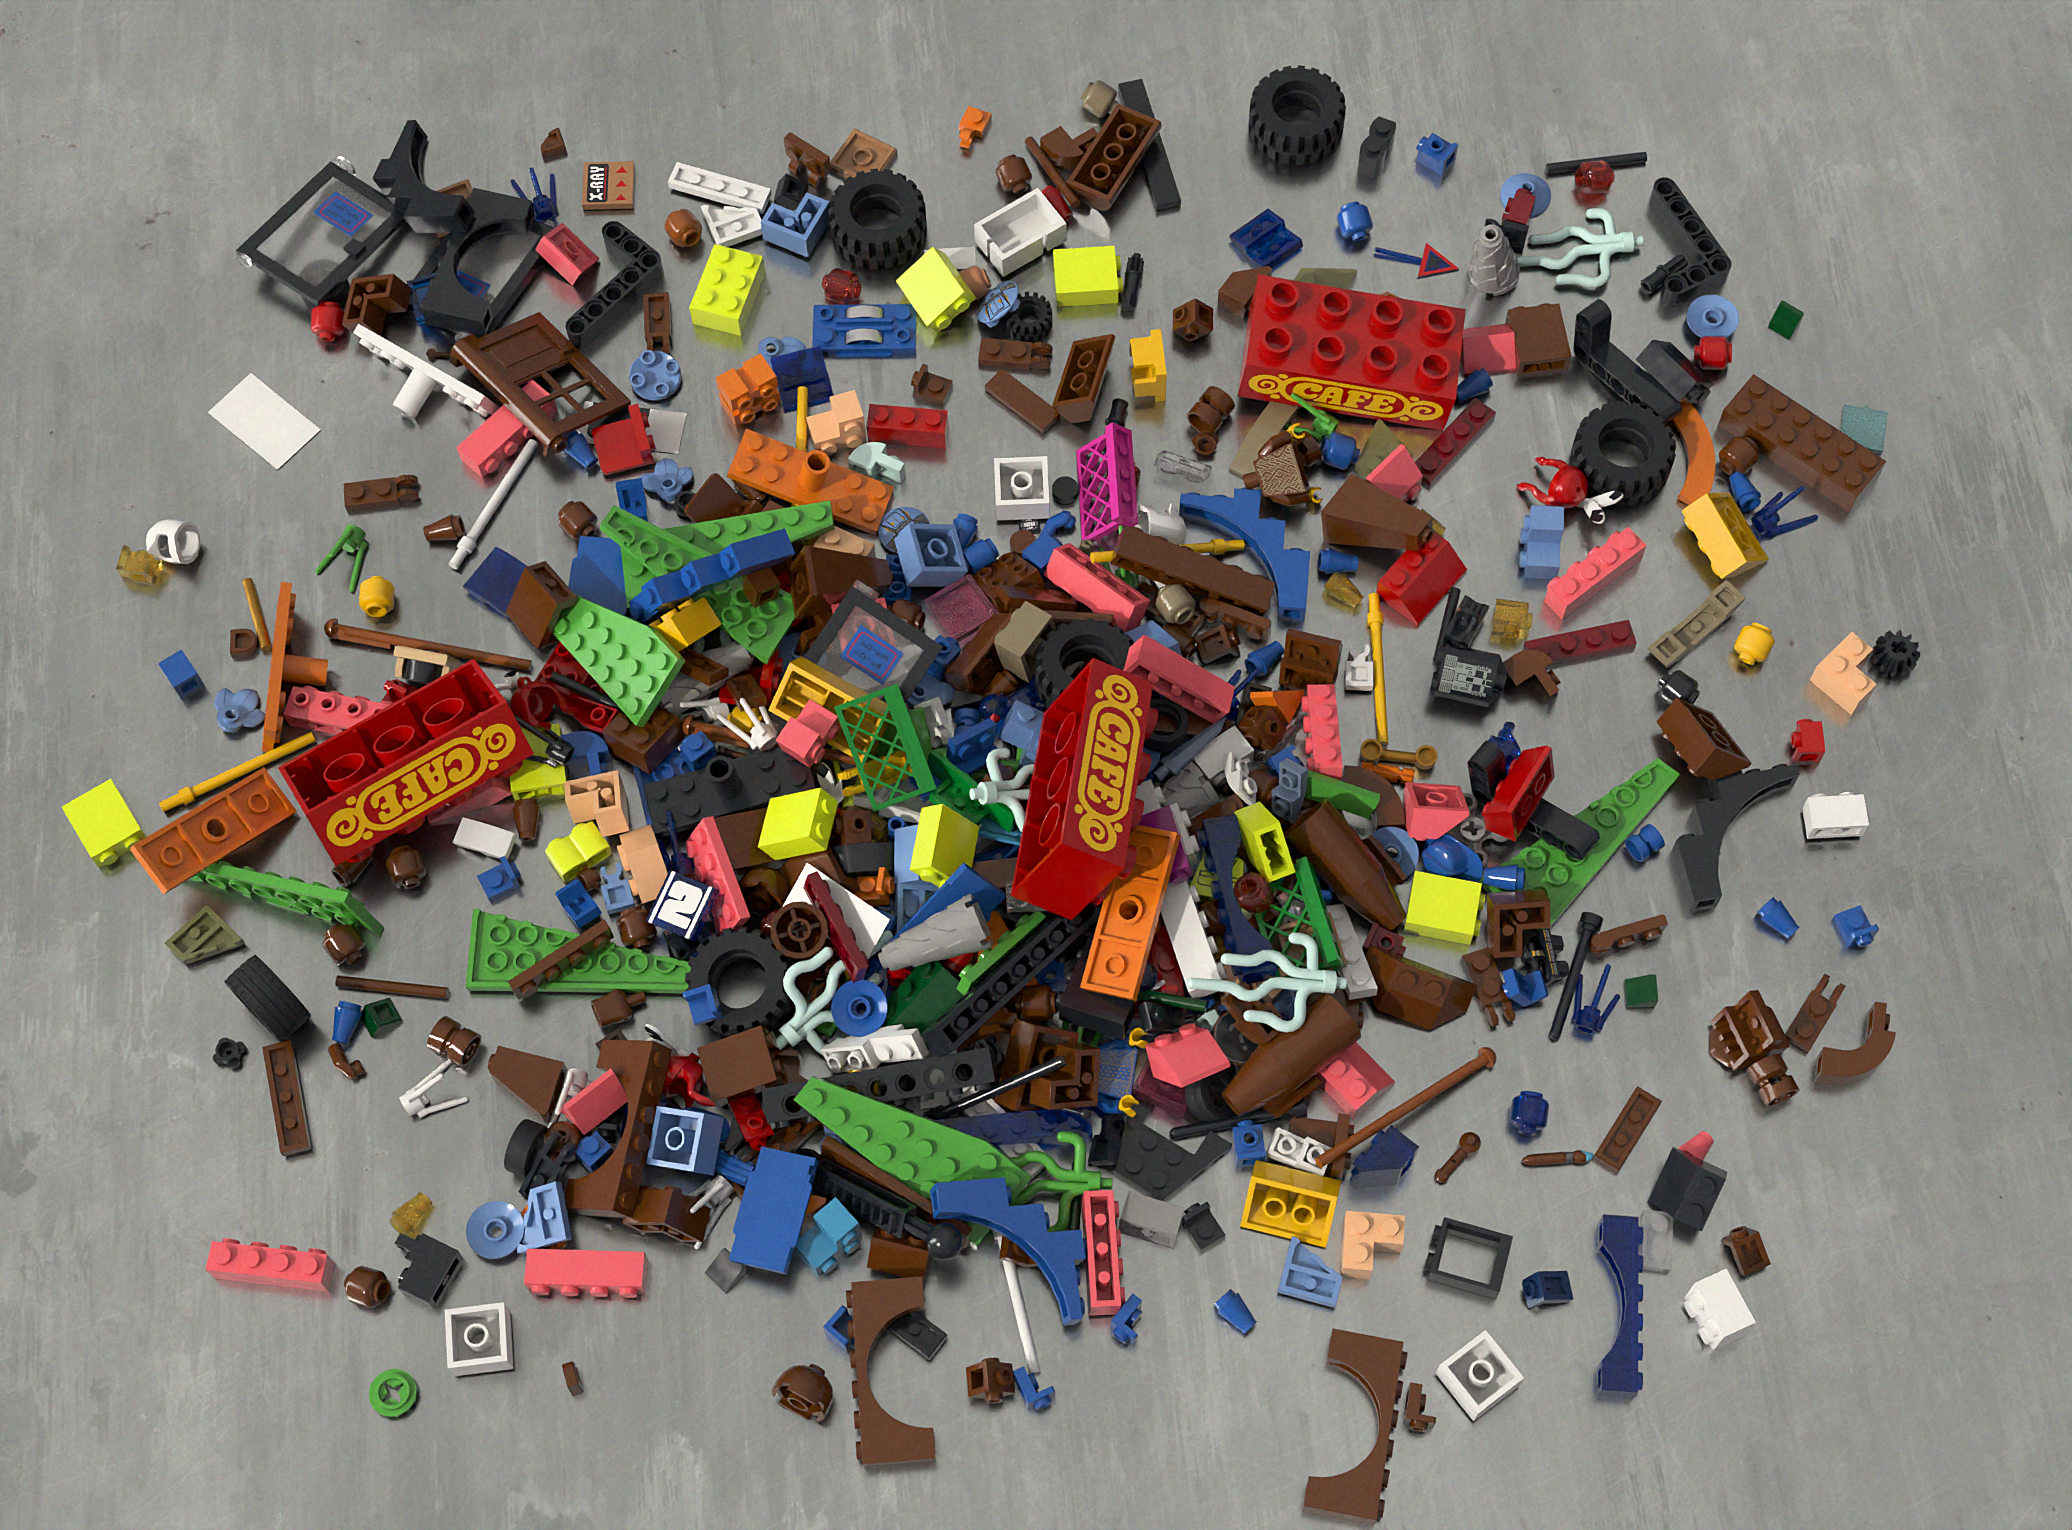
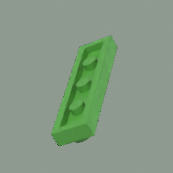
[956,909,1046,995]

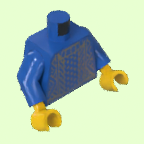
[1096,1028,1148,1117]

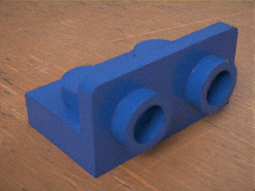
[946,718,1000,776]

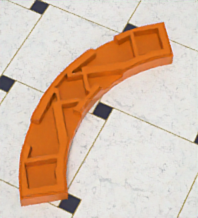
[1659,383,1715,505]

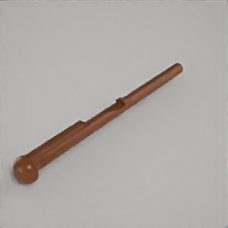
[324,618,532,671]
[681,715,873,765]
[1315,1047,1497,1168]

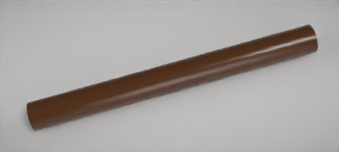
[1025,136,1080,208]
[335,975,449,999]

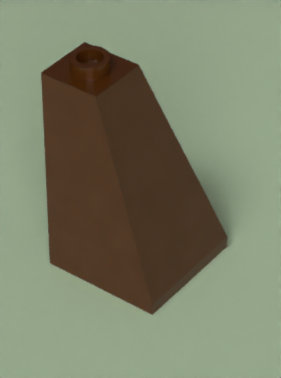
[1321,474,1434,551]
[787,546,893,619]

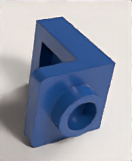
[555,879,602,929]
[1502,968,1548,1007]

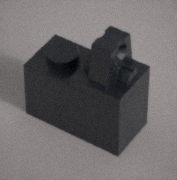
[395,1233,463,1310]

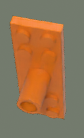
[727,429,894,535]
[261,582,328,752]
[130,767,297,895]
[1080,825,1181,1001]

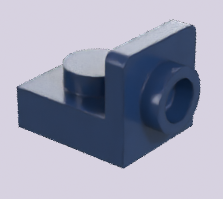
[1522,1271,1574,1308]

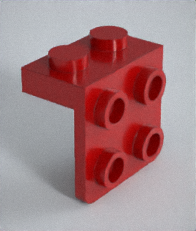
[592,404,656,475]
[719,647,784,706]

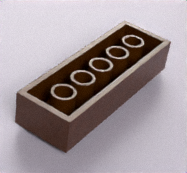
[1718,374,1886,513]

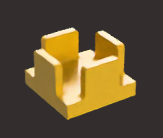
[1129,329,1167,402]

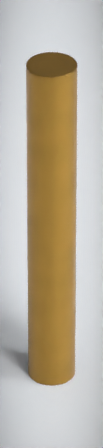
[242,578,272,651]

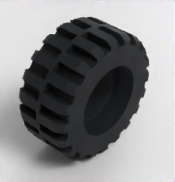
[1248,65,1346,165]
[828,168,927,269]
[1570,401,1676,506]
[1035,618,1134,709]
[685,926,798,1037]

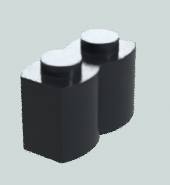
[1357,116,1396,178]

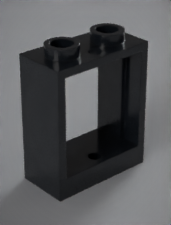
[1424,1217,1513,1299]

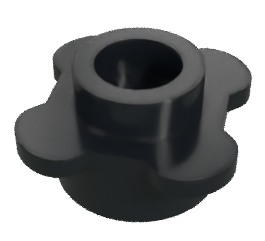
[213,1037,246,1068]

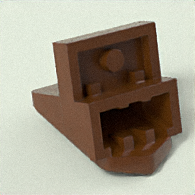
[1279,628,1343,703]
[1710,990,1789,1071]

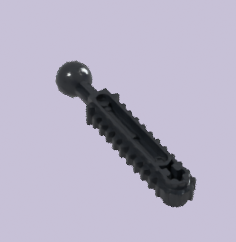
[796,1148,963,1261]

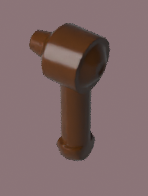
[1435,1132,1481,1183]

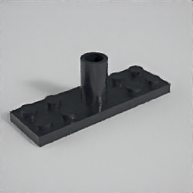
[644,746,816,838]

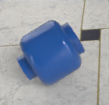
[1337,201,1373,242]
[1320,432,1360,470]

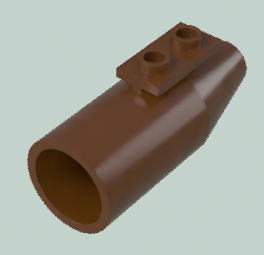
[1284,798,1407,931]
[1222,993,1361,1119]

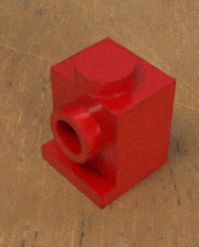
[1791,719,1826,763]

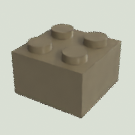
[994,601,1056,683]

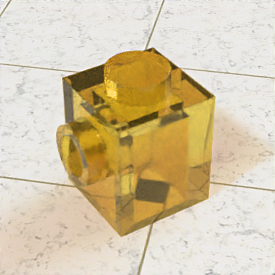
[1491,599,1533,640]

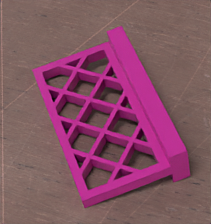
[1076,422,1138,543]

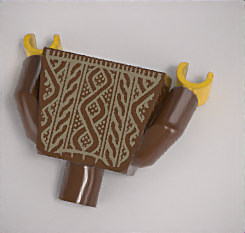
[1243,423,1323,506]

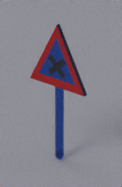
[1374,243,1459,278]

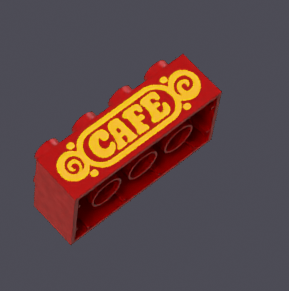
[1237,274,1466,431]
[1011,658,1158,920]
[278,659,534,866]

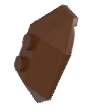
[1365,944,1477,1030]

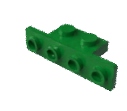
[927,750,1016,833]

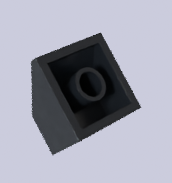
[1649,1147,1727,1231]

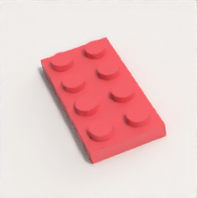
[686,816,750,935]

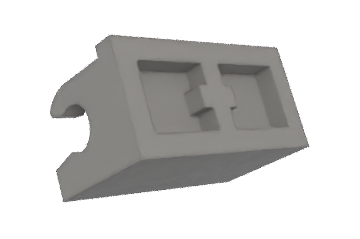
[1118,1191,1185,1248]

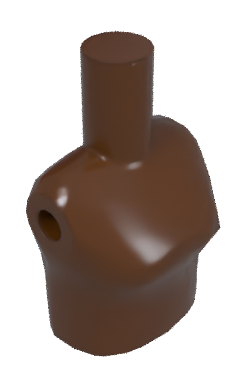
[591,989,646,1028]

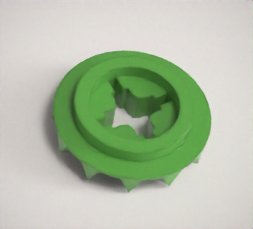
[369,1369,418,1417]

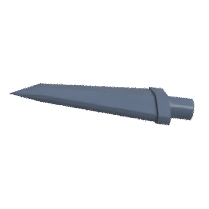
[1153,716,1227,781]

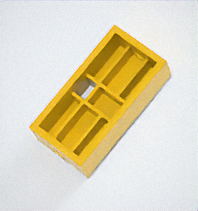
[768,656,892,762]

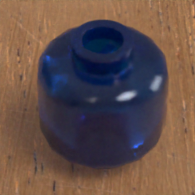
[1509,1091,1549,1135]

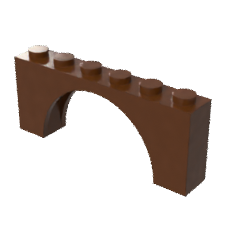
[564,1040,672,1218]
[846,1276,936,1467]
[1302,1328,1408,1526]

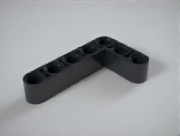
[1650,177,1732,308]
[565,221,664,349]
[1573,299,1682,425]
[1467,740,1600,861]

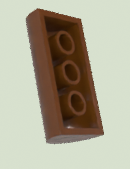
[1066,104,1162,211]

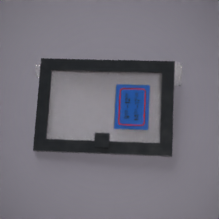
[236,156,406,306]
[407,220,557,341]
[768,580,943,770]

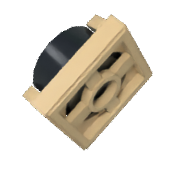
[393,645,462,684]

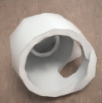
[1135,503,1188,545]
[146,519,200,564]

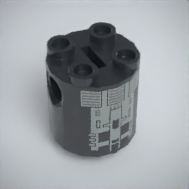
[1430,643,1507,708]

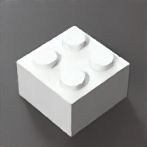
[994,456,1050,520]
[1684,1269,1756,1351]
[445,1302,513,1376]
[1435,1330,1524,1421]

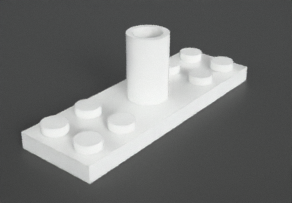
[353,324,500,418]

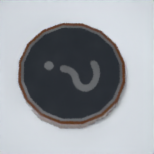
[1211,1011,1260,1067]

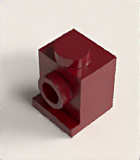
[1501,188,1536,225]
[1362,922,1407,956]

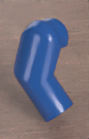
[1040,511,1076,537]

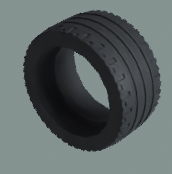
[224,955,311,1043]

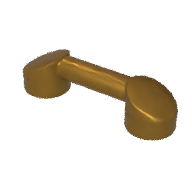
[1360,739,1438,770]

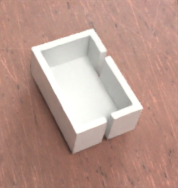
[974,188,1067,277]

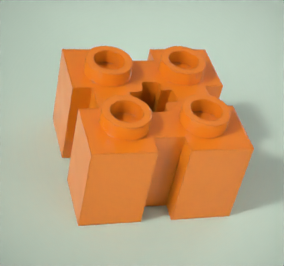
[715,353,781,427]

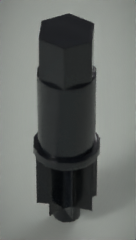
[1120,253,1144,311]

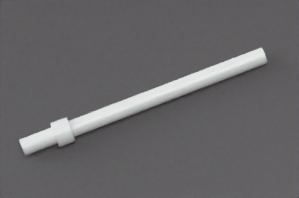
[448,439,538,569]
[992,1230,1041,1374]

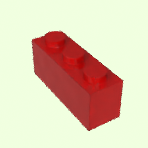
[866,404,949,449]

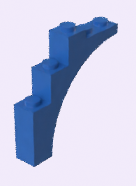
[1179,487,1310,621]
[629,528,795,625]
[930,1177,1087,1325]

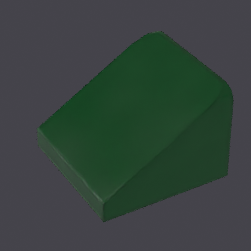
[1768,300,1804,339]
[1624,974,1658,1008]
[361,997,402,1037]

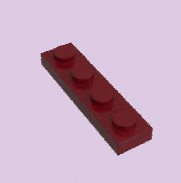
[1415,397,1496,487]
[1524,620,1637,667]
[803,871,869,983]

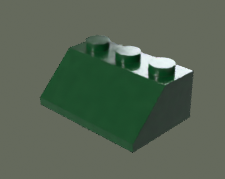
[882,960,963,1050]

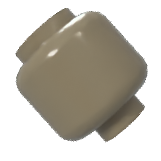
[1080,80,1119,118]
[1155,584,1196,624]

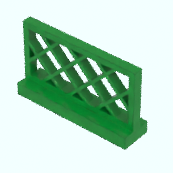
[834,684,937,812]
[1246,856,1345,978]

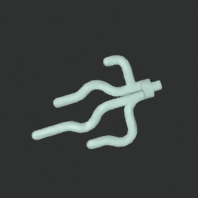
[1518,208,1643,288]
[969,748,1034,832]
[776,931,893,1055]
[1186,932,1347,1032]

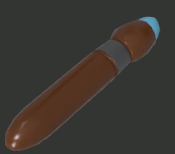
[1522,1150,1594,1165]

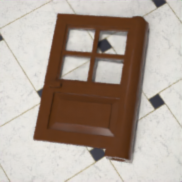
[450,312,631,457]

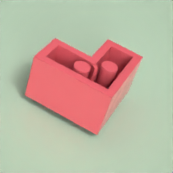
[776,699,841,768]

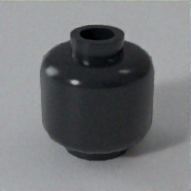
[1657,670,1700,706]

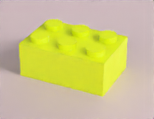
[689,244,766,336]

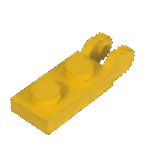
[837,750,913,797]

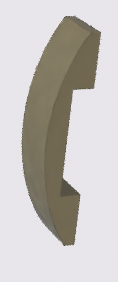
[1229,401,1302,477]
[1648,579,1746,667]

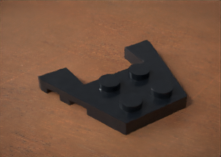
[1114,1086,1232,1202]

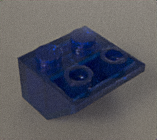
[1350,1125,1419,1188]

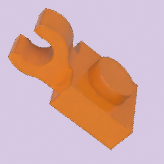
[959,106,992,149]

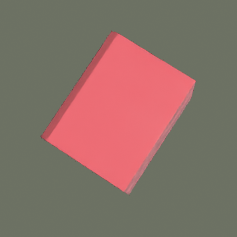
[535,223,600,286]
[1460,324,1516,377]
[561,1068,628,1135]

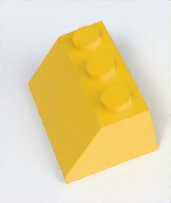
[1682,492,1769,579]
[1240,1160,1341,1248]

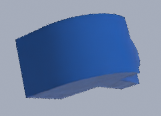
[615,478,650,523]
[561,731,612,776]

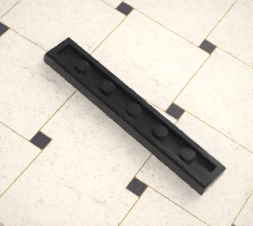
[1118,79,1181,210]

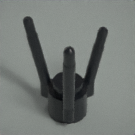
[515,716,575,769]

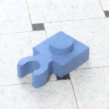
[601,862,635,915]

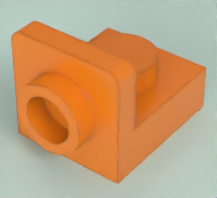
[855,867,895,906]

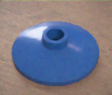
[831,980,888,1037]

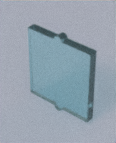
[1840,404,1888,454]

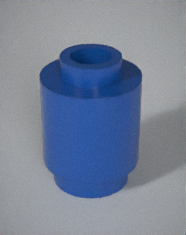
[962,538,999,575]

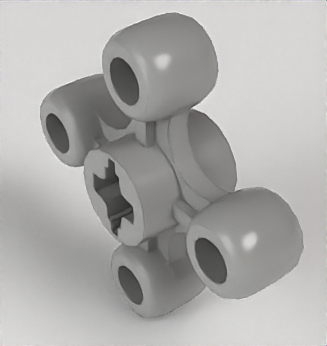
[1446,793,1508,871]

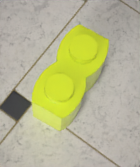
[545,821,612,883]

